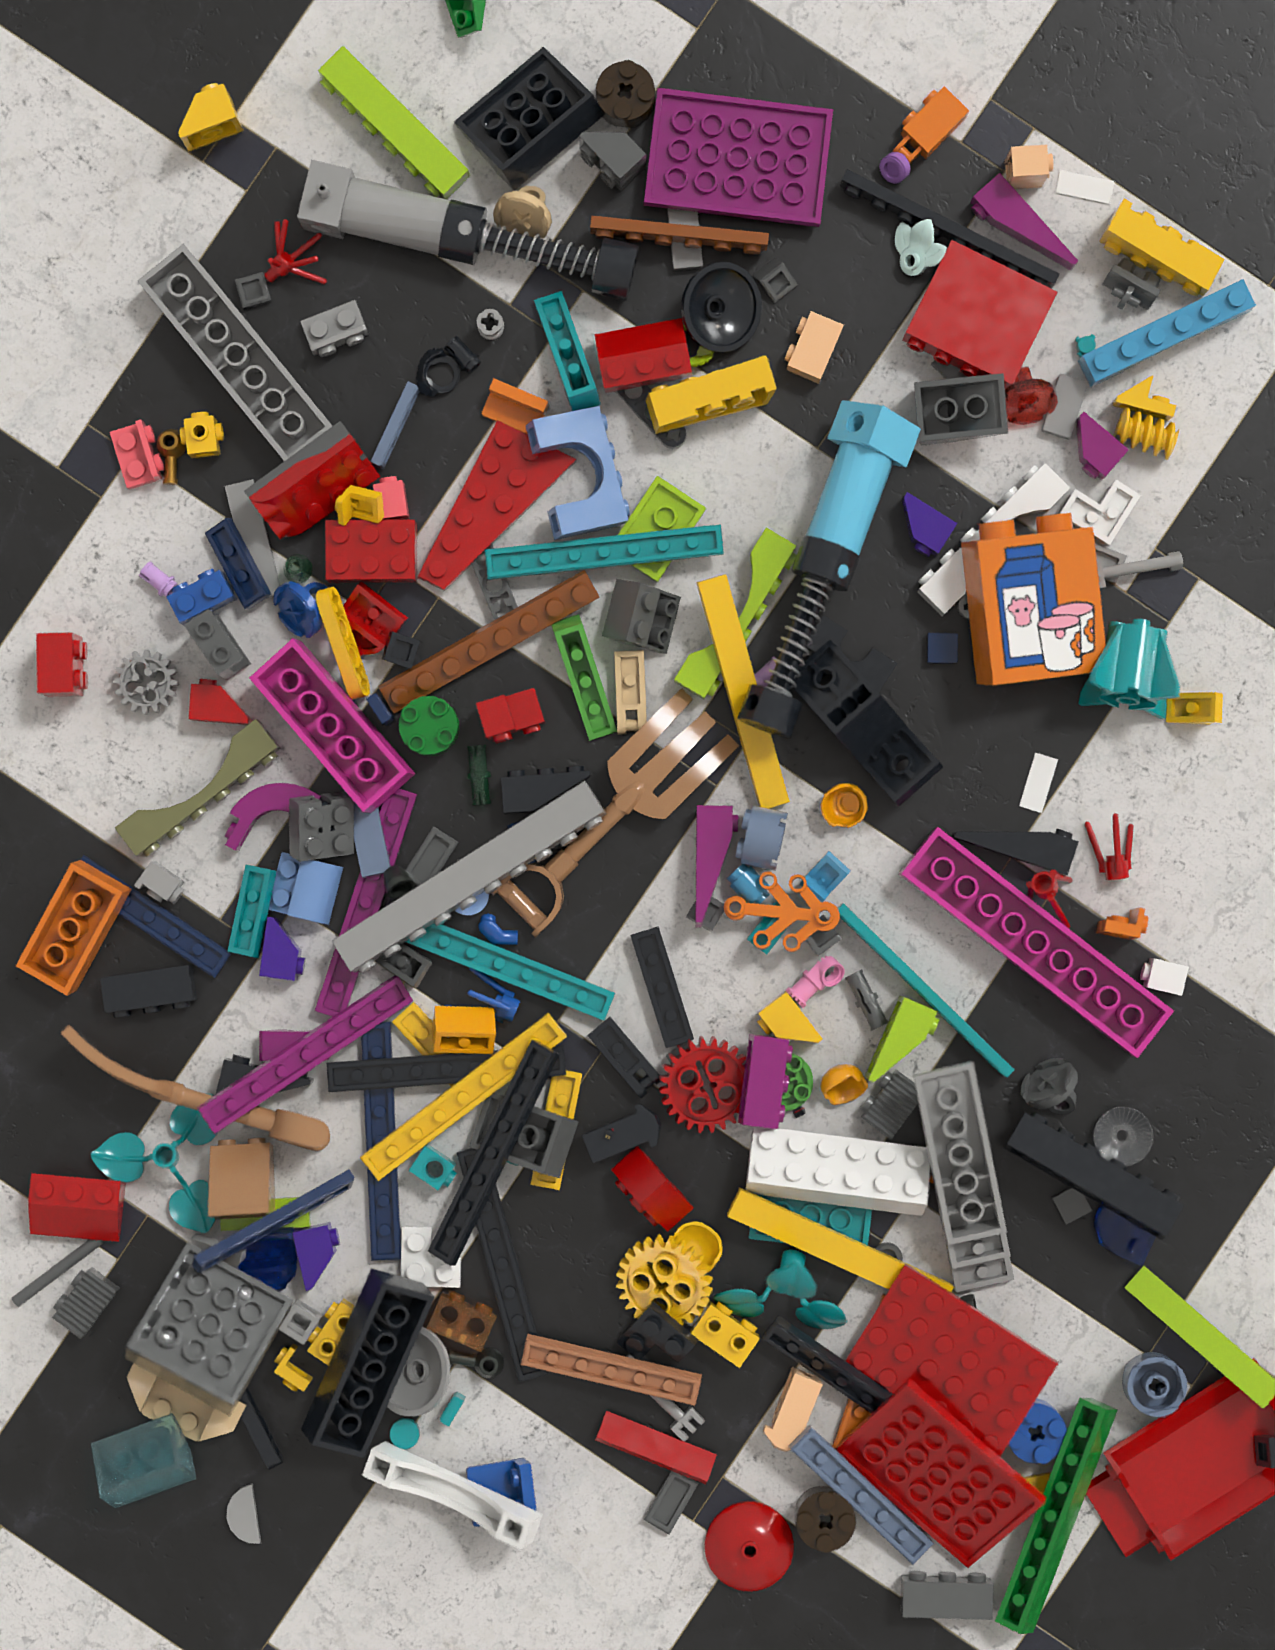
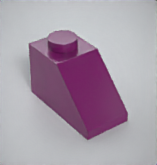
[1076,412,1129,480]

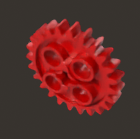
[658,1036,746,1133]

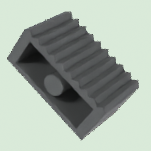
[860,1070,918,1139]
[52,1267,120,1339]

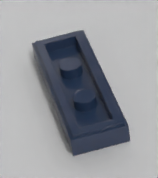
[205,518,271,609]

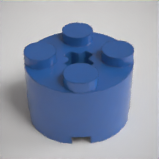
[1008,1399,1066,1464]

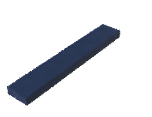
[80,855,232,978]
[192,1169,355,1274]

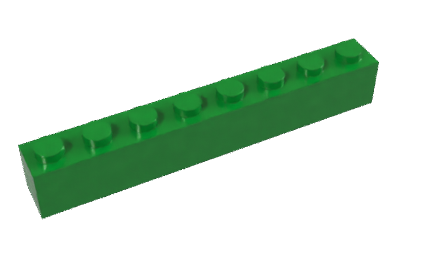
[995,1398,1118,1634]

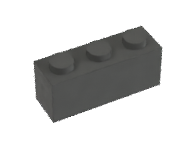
[900,1571,993,1620]

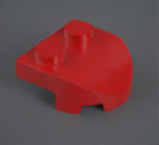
[343,582,408,656]

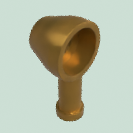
[157,429,187,485]

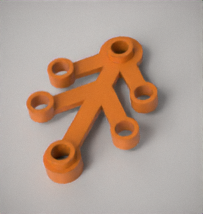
[724,871,840,952]

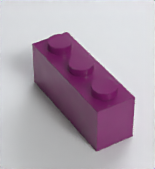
[738,1034,793,1129]

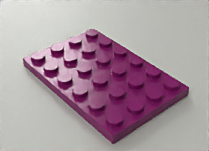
[644,88,833,227]

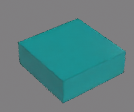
[440,1392,466,1427]

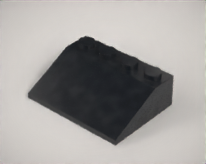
[454,46,604,191]

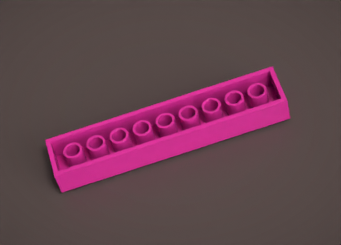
[899,827,1174,1058]

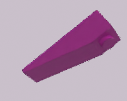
[970,173,1078,271]
[695,805,738,928]

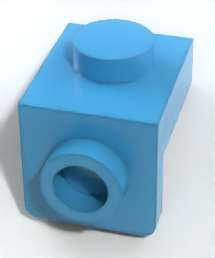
[800,851,851,902]

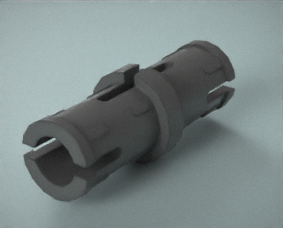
[845,969,888,1031]

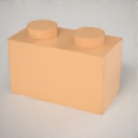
[1005,145,1053,189]
[784,311,844,384]

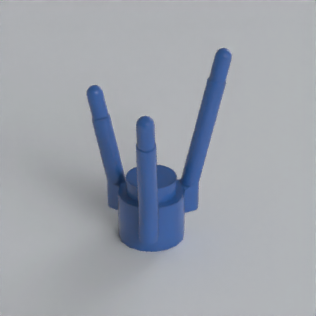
[445,967,520,1023]

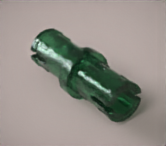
[467,745,491,806]

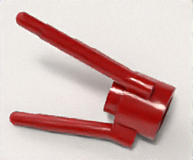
[1085,813,1134,880]
[1026,869,1072,929]

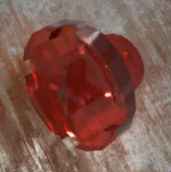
[1005,366,1058,425]

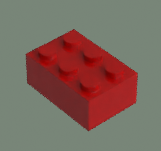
[325,520,417,583]

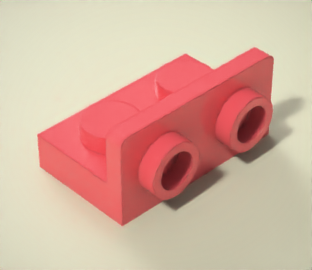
[110,419,164,490]

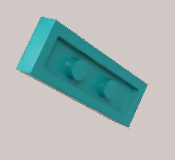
[227,865,277,958]

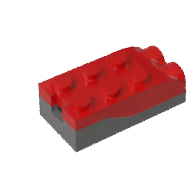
[244,421,381,540]

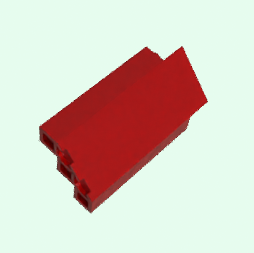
[1086,1358,1275,1561]

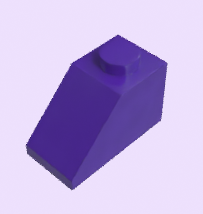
[902,492,957,557]
[259,917,306,981]
[293,1222,340,1291]

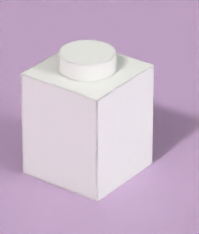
[1140,958,1189,996]

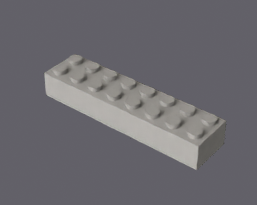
[138,243,332,461]

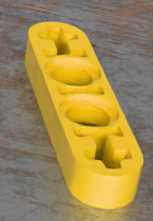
[316,587,370,700]

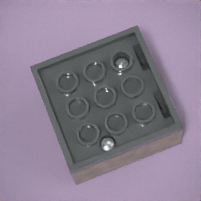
[125,1242,293,1416]

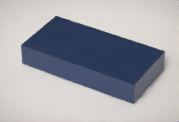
[366,693,396,727]

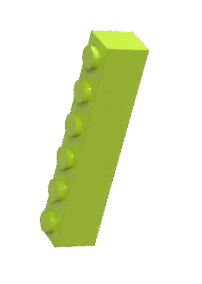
[318,46,470,200]

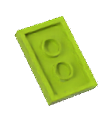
[618,476,706,583]

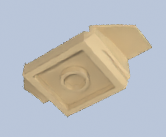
[127,1363,246,1441]

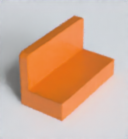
[482,378,549,434]

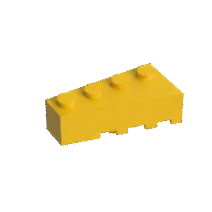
[1099,198,1225,296]
[646,355,777,434]

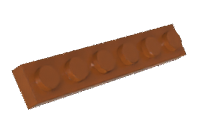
[590,216,769,254]

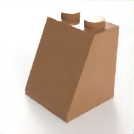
[208,1138,276,1220]

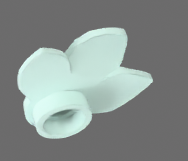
[895,219,947,276]

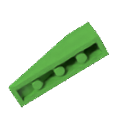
[552,614,617,741]

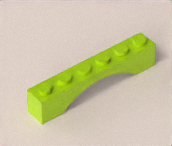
[674,527,797,700]

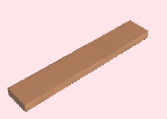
[521,1334,702,1406]

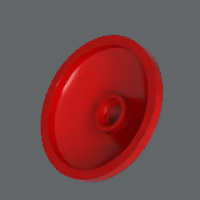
[705,1501,794,1591]

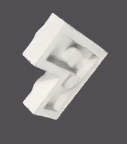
[1059,480,1141,546]
[401,1226,461,1288]

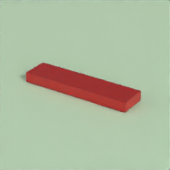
[595,1411,717,1484]

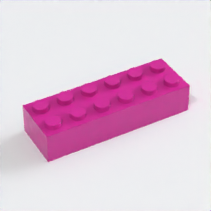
[249,638,415,813]

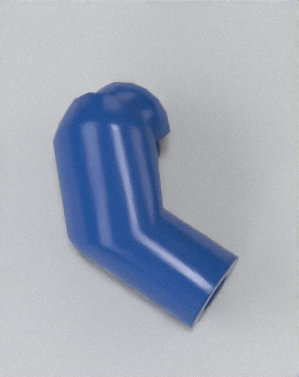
[478,913,518,945]

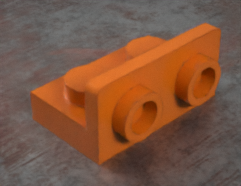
[1096,907,1148,940]

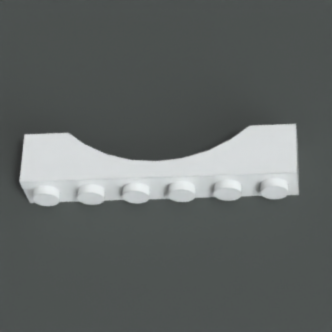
[917,463,1070,616]
[362,1441,543,1550]

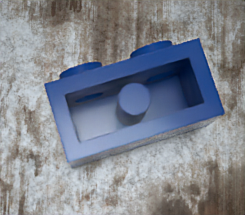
[166,569,237,625]

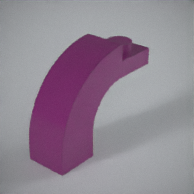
[225,783,321,851]

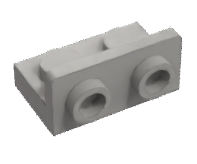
[300,300,369,357]

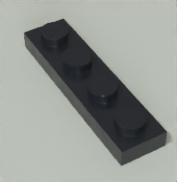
[630,926,694,1048]

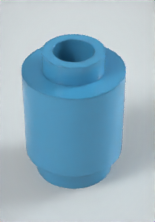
[727,864,770,904]

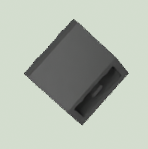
[579,132,646,192]
[602,579,681,654]

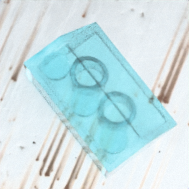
[91,1413,196,1509]

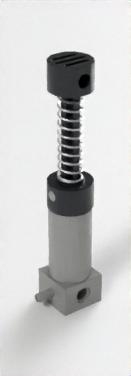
[297,159,639,301]

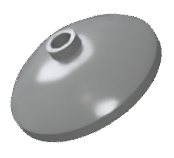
[387,1327,450,1416]

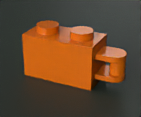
[892,86,969,164]

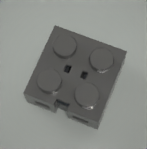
[289,791,354,862]

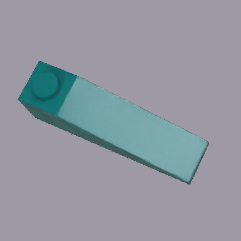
[534,291,601,411]

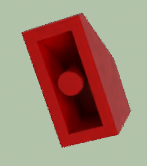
[188,679,252,725]

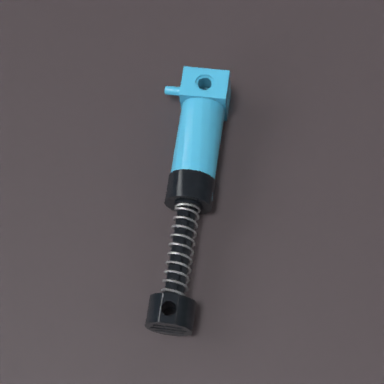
[737,400,921,738]

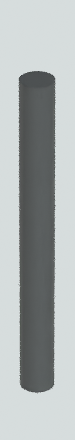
[12,1239,106,1307]

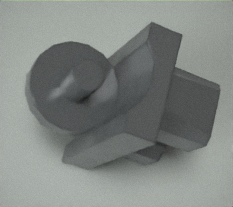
[1102,258,1161,310]

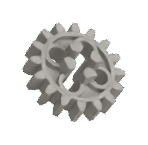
[113,650,179,715]

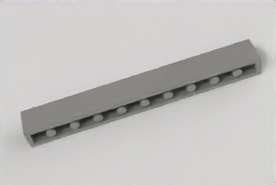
[332,781,606,974]

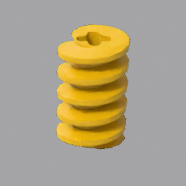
[1113,407,1179,460]

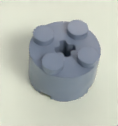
[735,805,788,871]
[1122,1352,1187,1417]

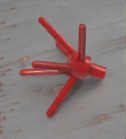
[264,219,327,284]

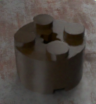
[596,60,655,128]
[795,1486,856,1553]

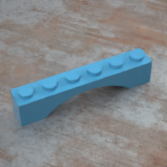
[1078,279,1256,388]

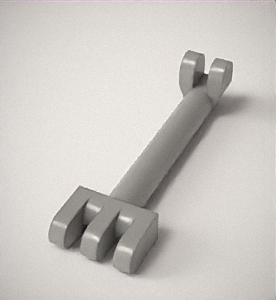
[1097,551,1183,589]
[626,1354,705,1442]

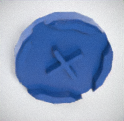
[273,581,328,638]

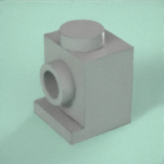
[134,861,185,904]
[279,1299,323,1345]

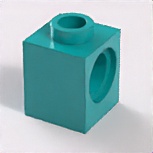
[409,1144,457,1190]

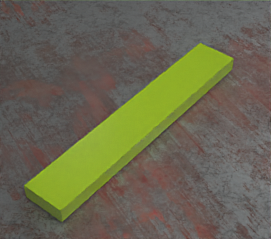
[1125,1266,1275,1409]

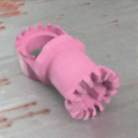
[785,956,845,1008]

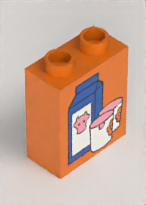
[961,513,1106,685]

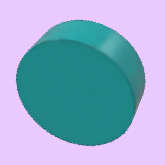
[390,1418,420,1449]

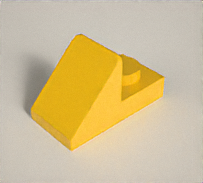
[1112,375,1176,421]
[1166,692,1223,725]

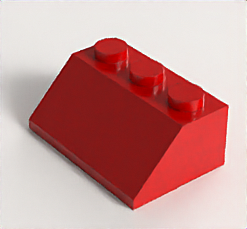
[595,318,693,393]
[28,1173,126,1242]

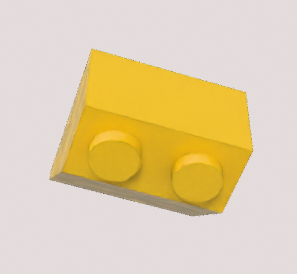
[178,83,243,151]

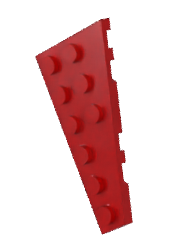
[418,420,577,591]

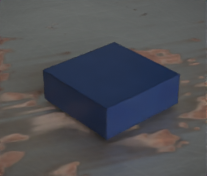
[927,633,958,664]

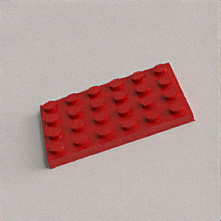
[845,1264,1059,1457]
[835,1379,1046,1568]

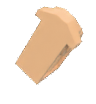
[763,1367,823,1452]

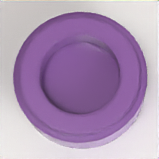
[880,152,910,183]

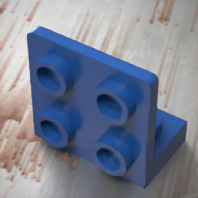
[466,1458,537,1527]

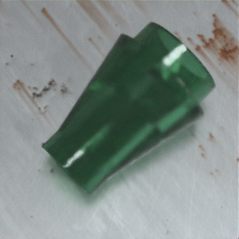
[283,554,313,583]

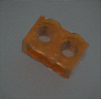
[427,1291,497,1352]

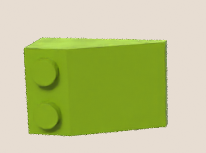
[864,996,939,1082]

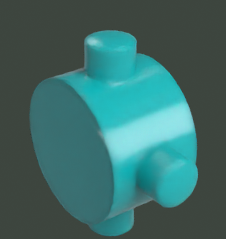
[1074,334,1096,357]

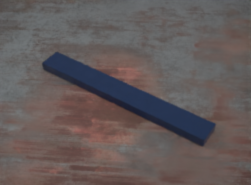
[361,1021,401,1261]

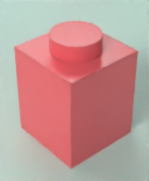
[373,476,409,520]

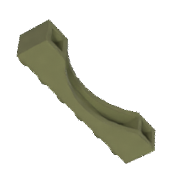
[115,719,281,857]

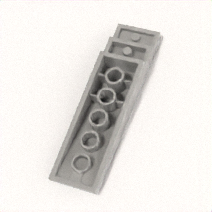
[913,1062,1014,1293]

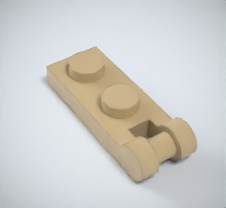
[614,650,647,735]

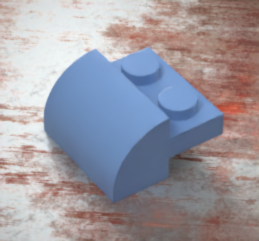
[269,852,343,925]

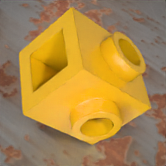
[180,412,224,458]

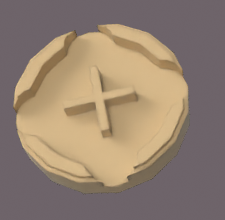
[493,186,552,239]

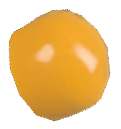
[820,783,868,828]
[820,1064,868,1105]

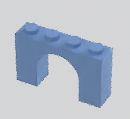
[525,406,630,540]

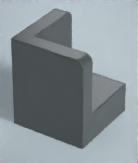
[806,914,842,956]

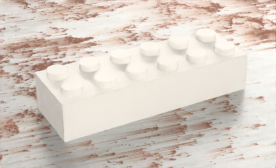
[745,1126,930,1216]

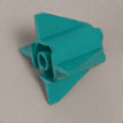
[1079,619,1180,719]

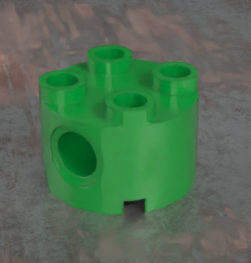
[399,696,460,756]

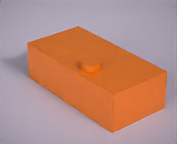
[16,860,132,996]

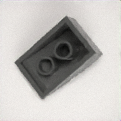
[914,373,1008,446]
[469,1092,579,1178]

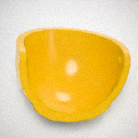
[673,1221,722,1273]

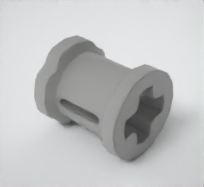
[476,309,504,340]

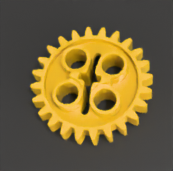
[616,1235,713,1326]

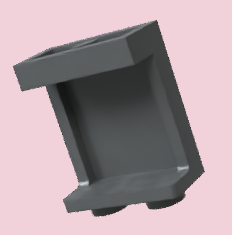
[184,610,251,680]

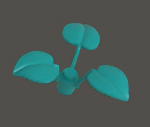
[91,1093,218,1233]
[713,1250,848,1329]

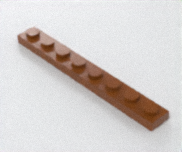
[379,570,600,713]

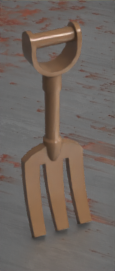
[491,688,740,938]
[61,1025,330,1151]

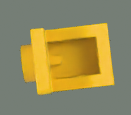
[335,485,384,525]
[274,1343,313,1392]

